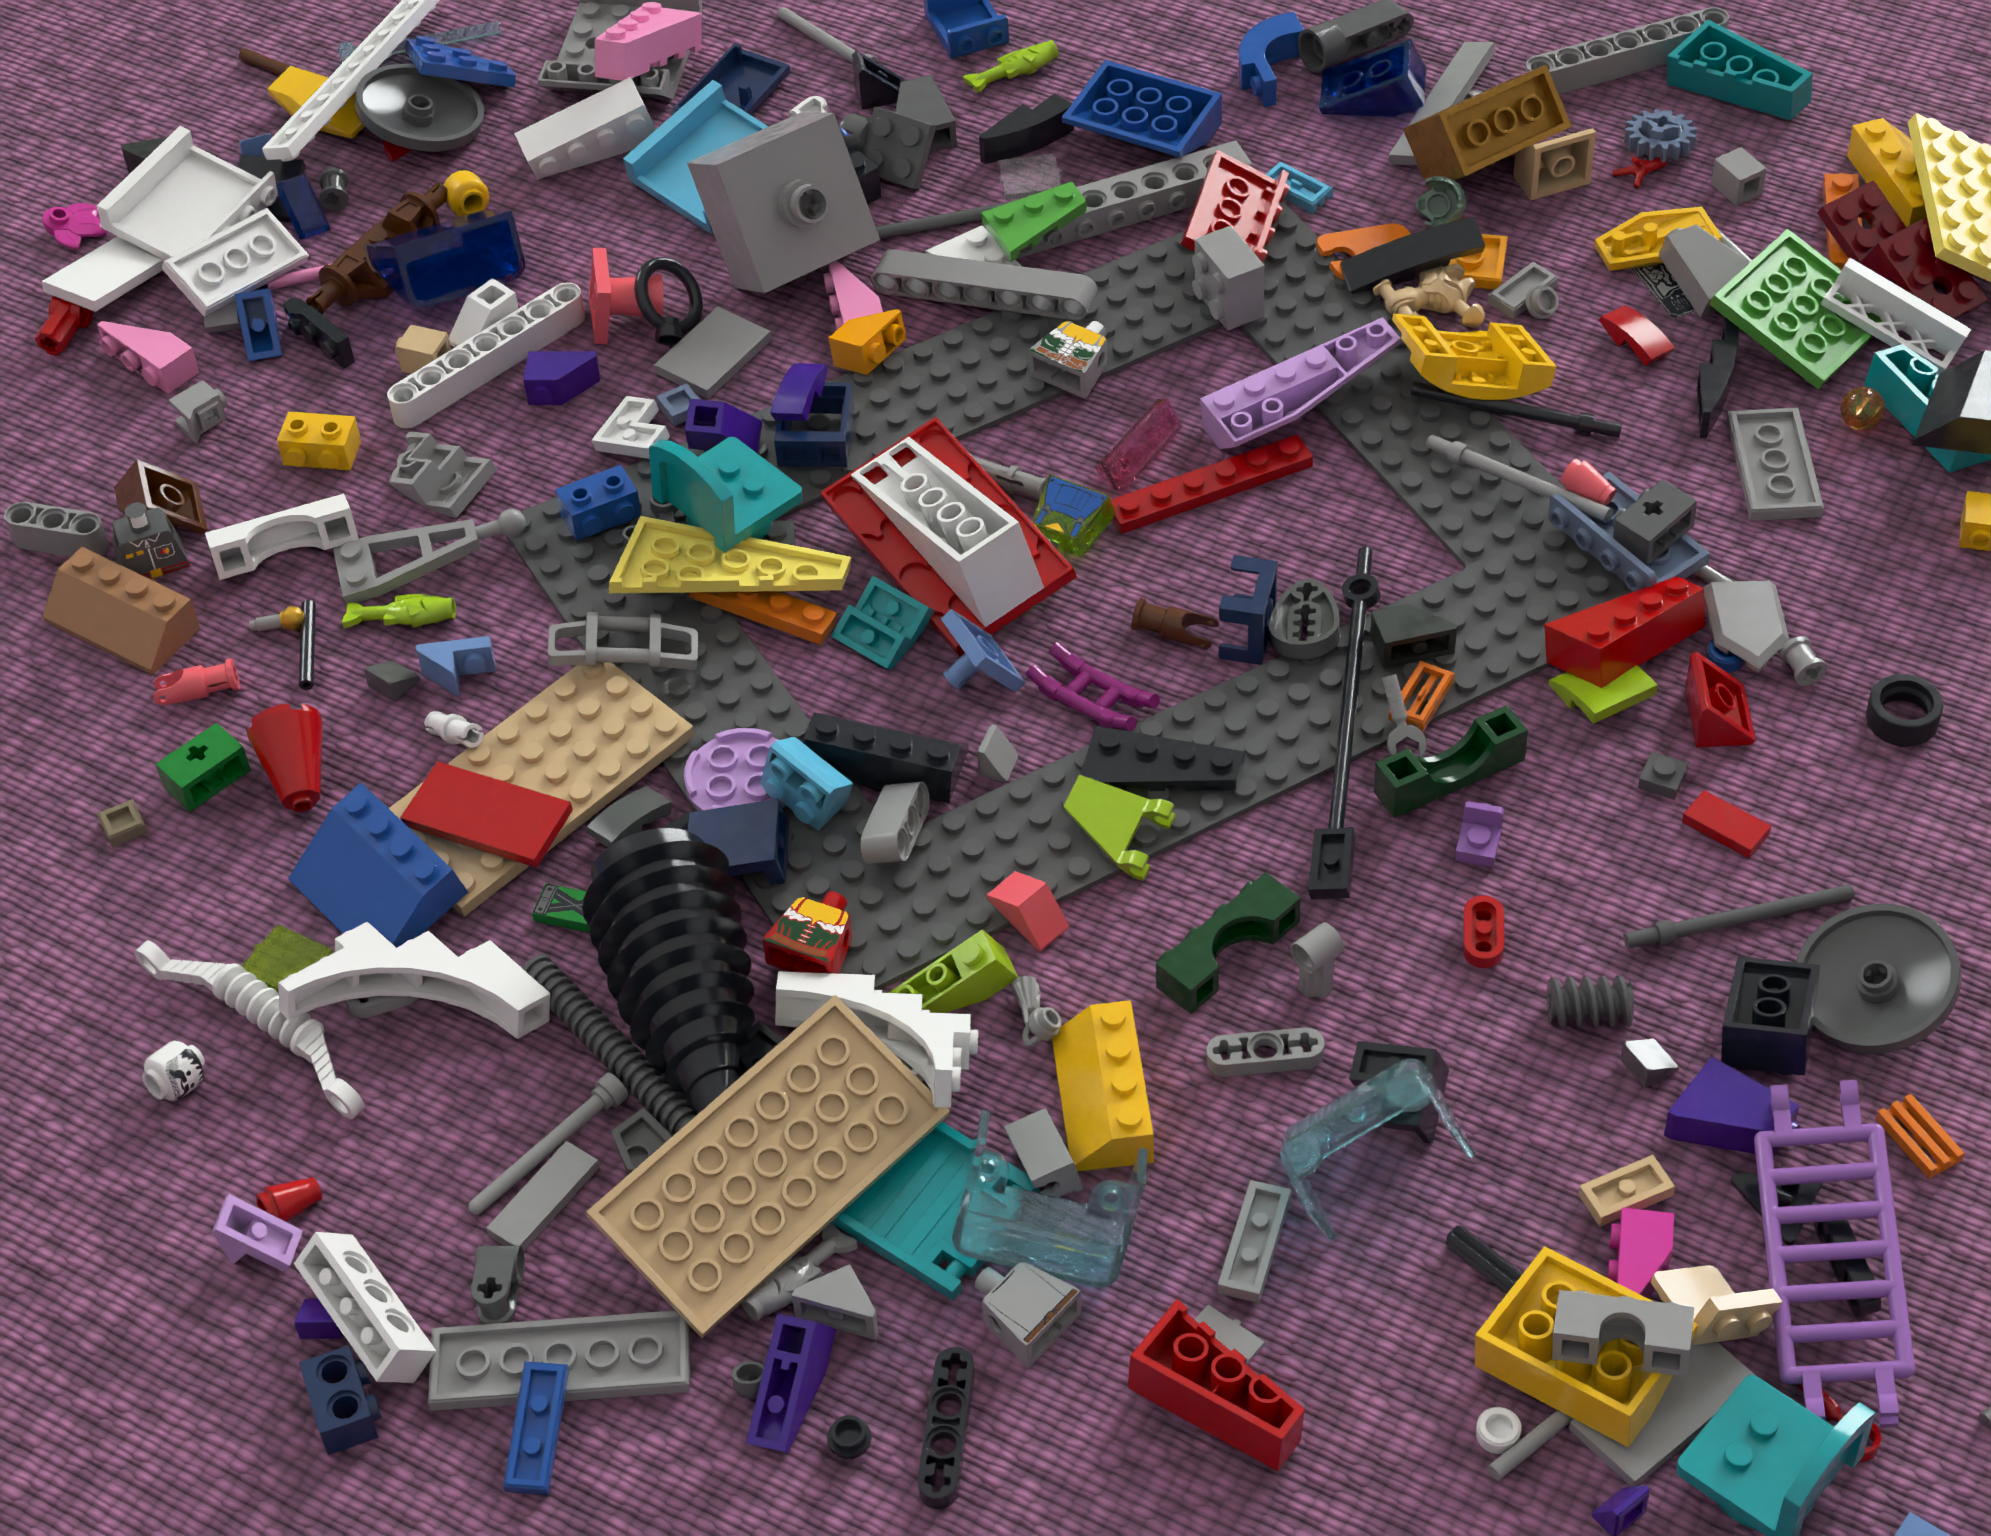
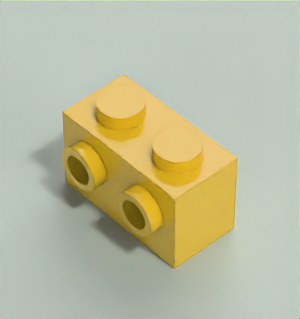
[277,411,361,470]

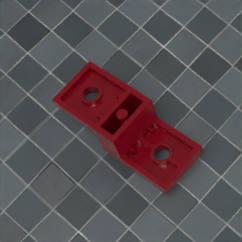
[1817,180,1988,320]

